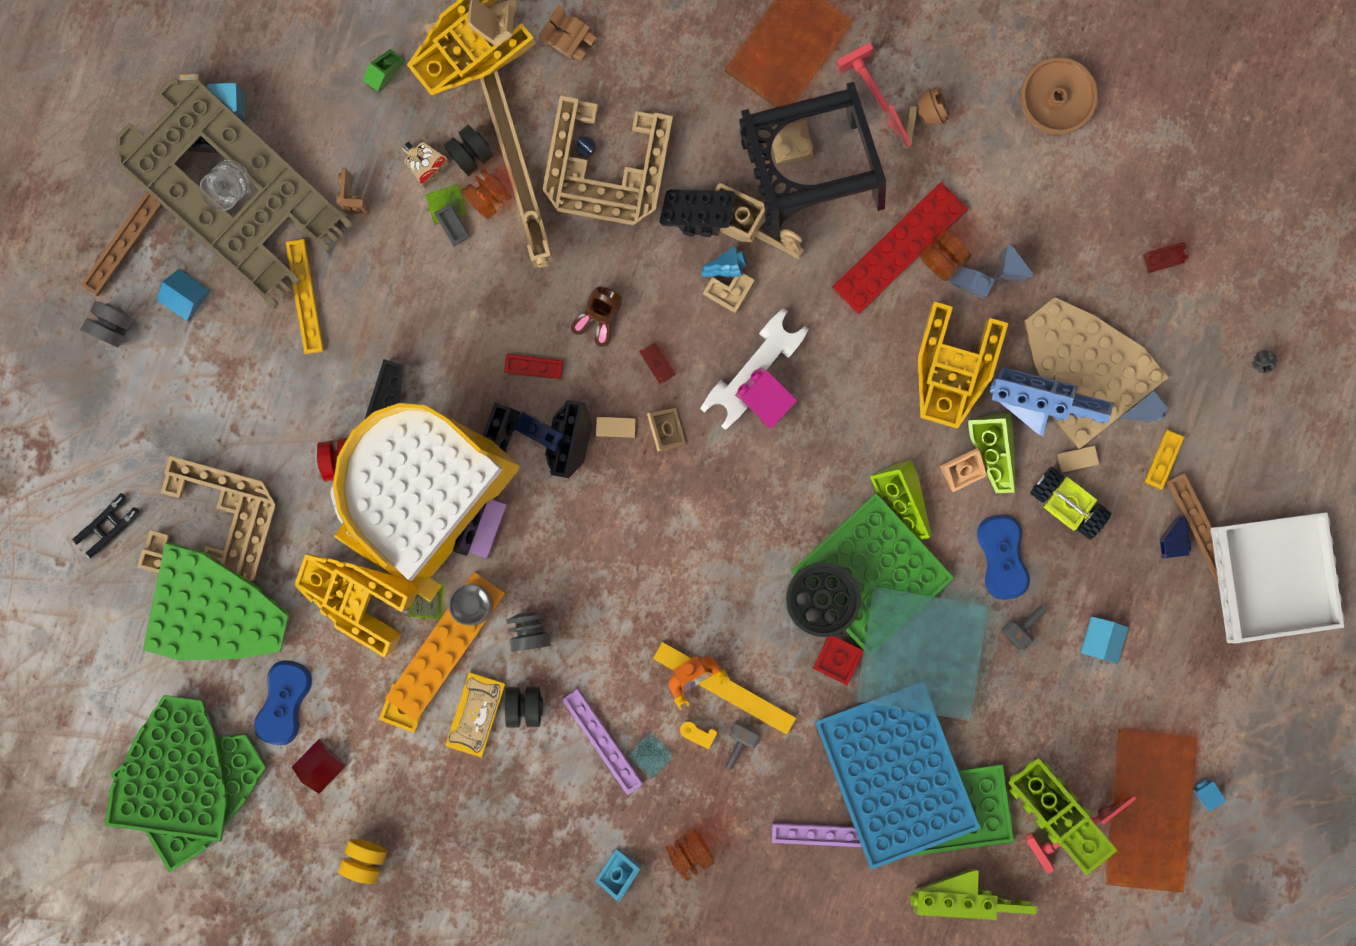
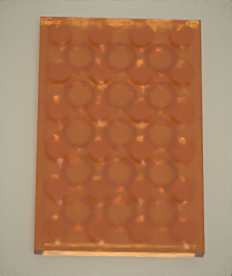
[725,0,852,107]

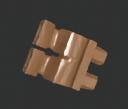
[539,5,597,62]

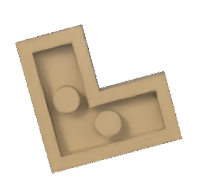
[703,273,755,313]

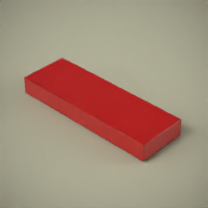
[504,354,564,380]

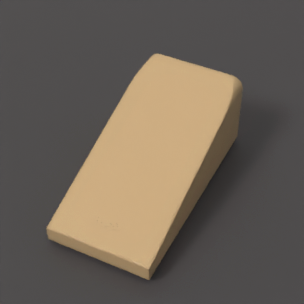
[596,417,635,438]

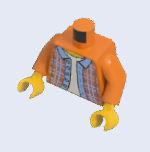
[668,655,730,710]

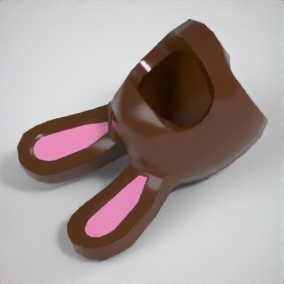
[571,286,622,347]

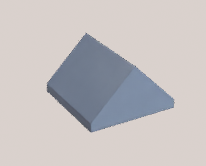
[997,244,1034,283]

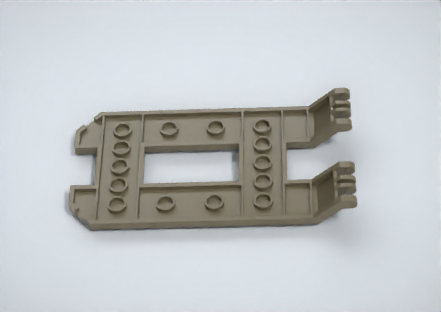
[116,80,354,308]

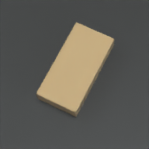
[902,106,917,149]
[1056,446,1099,473]

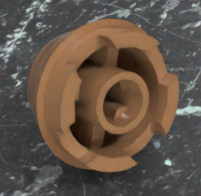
[917,87,951,125]

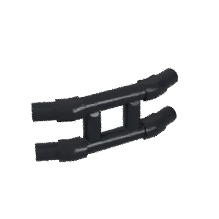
[71,493,139,559]

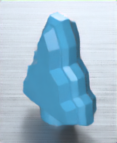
[701,246,748,277]

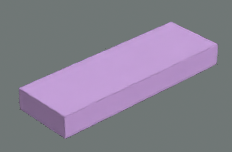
[469,500,507,559]

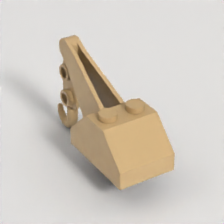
[715,183,804,259]

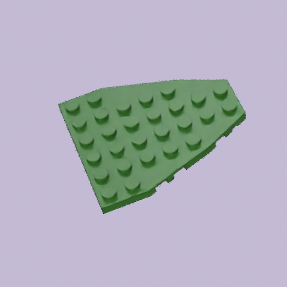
[143,541,290,661]
[105,695,228,842]
[110,734,267,873]

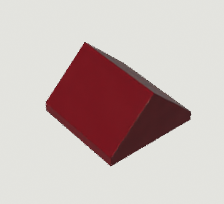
[292,739,347,794]

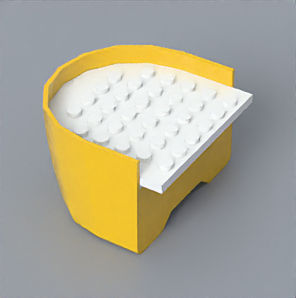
[333,403,519,581]

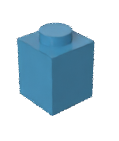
[1192,779,1226,811]

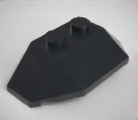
[545,400,592,478]

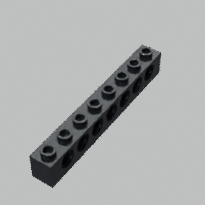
[452,402,520,556]

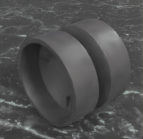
[80,300,133,348]
[449,584,492,625]

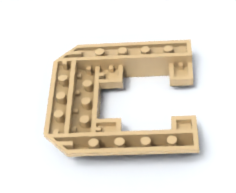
[543,96,673,225]
[137,456,276,582]

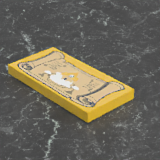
[445,672,506,758]

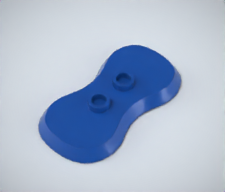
[977,515,1030,600]
[254,660,312,745]

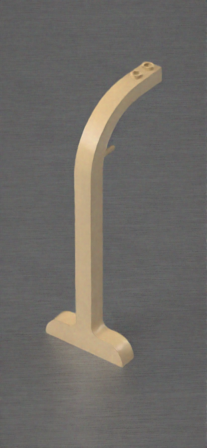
[424,0,554,269]

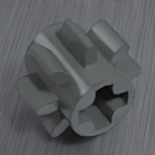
[1252,350,1278,374]

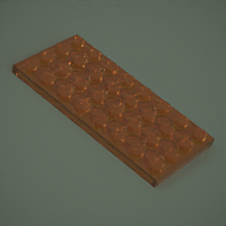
[1105,729,1197,893]

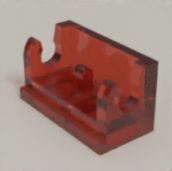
[1143,242,1188,273]

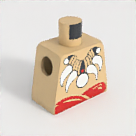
[402,141,449,189]

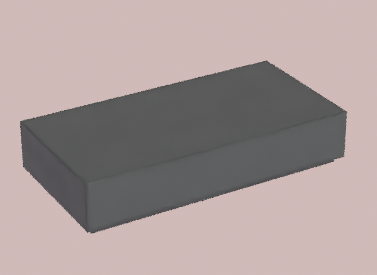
[434,203,470,246]

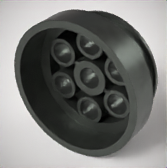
[786,562,861,637]

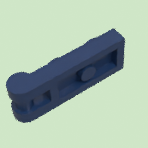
[514,412,565,452]

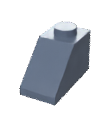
[949,266,995,299]
[1120,391,1168,422]

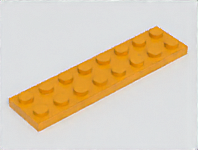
[385,572,506,721]

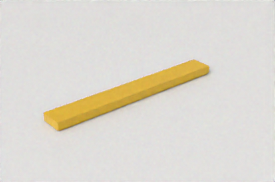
[653,642,796,735]

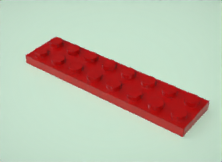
[832,182,968,315]

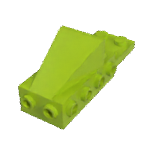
[1008,758,1118,876]
[910,868,1037,920]

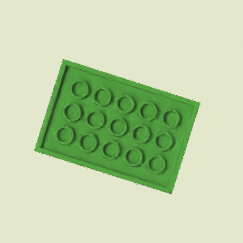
[906,764,1014,857]

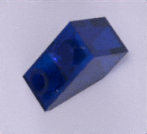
[1159,517,1191,558]

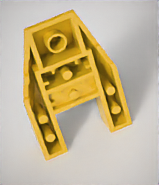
[407,0,536,96]
[918,301,1008,429]
[295,553,419,658]

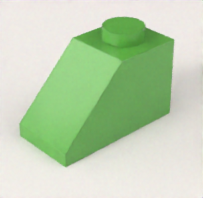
[363,49,405,91]

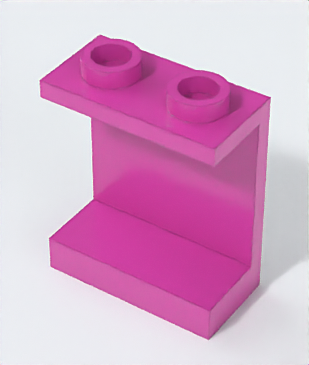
[735,367,797,429]

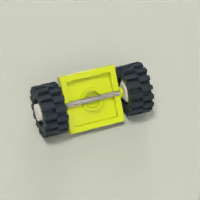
[1030,466,1112,540]

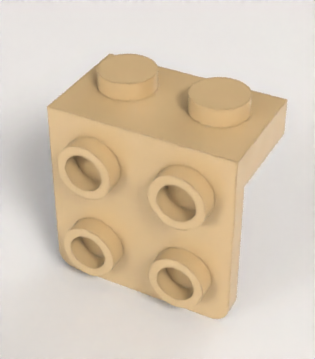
[468,0,514,47]

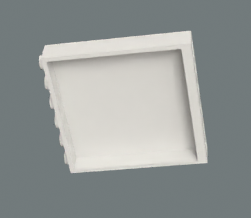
[1210,513,1345,643]

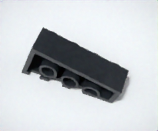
[364,359,403,420]

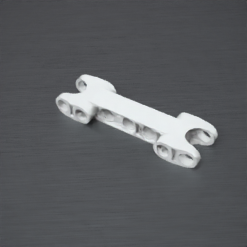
[700,308,809,430]

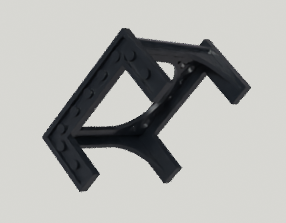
[739,82,886,238]

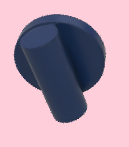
[576,136,596,156]

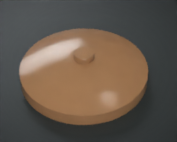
[1020,57,1098,135]

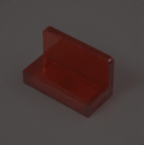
[639,343,676,385]

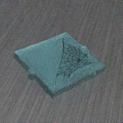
[627,733,673,779]

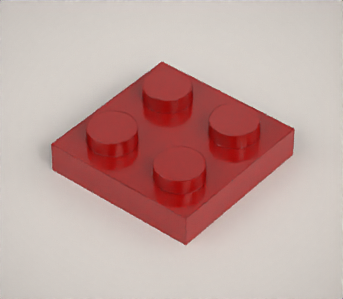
[812,636,864,685]

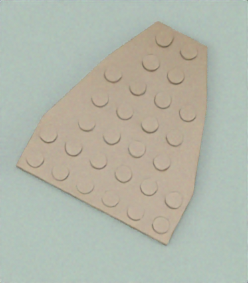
[1024,297,1169,449]

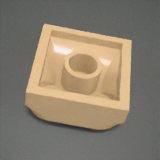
[770,120,814,165]

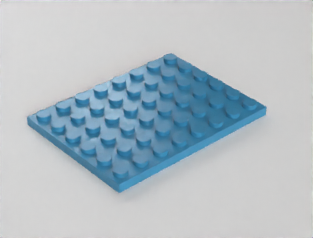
[815,682,980,870]

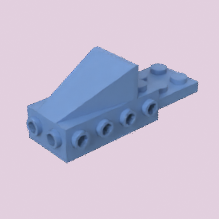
[990,367,1114,436]

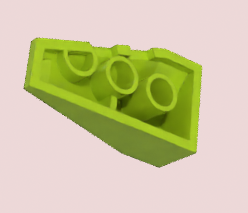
[968,412,1016,493]
[870,460,932,540]

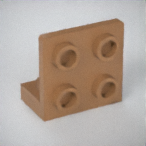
[337,168,369,215]

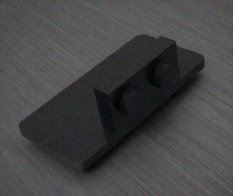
[659,189,736,237]

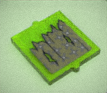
[408,586,443,620]

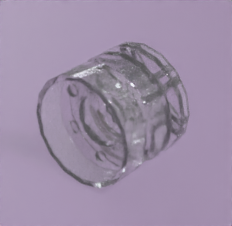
[199,160,251,211]

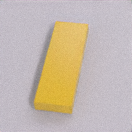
[1144,429,1184,490]

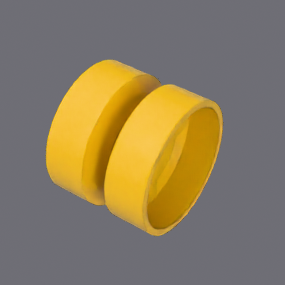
[338,838,388,884]

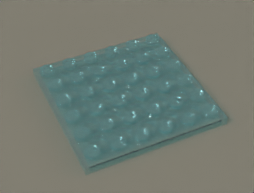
[855,587,989,721]

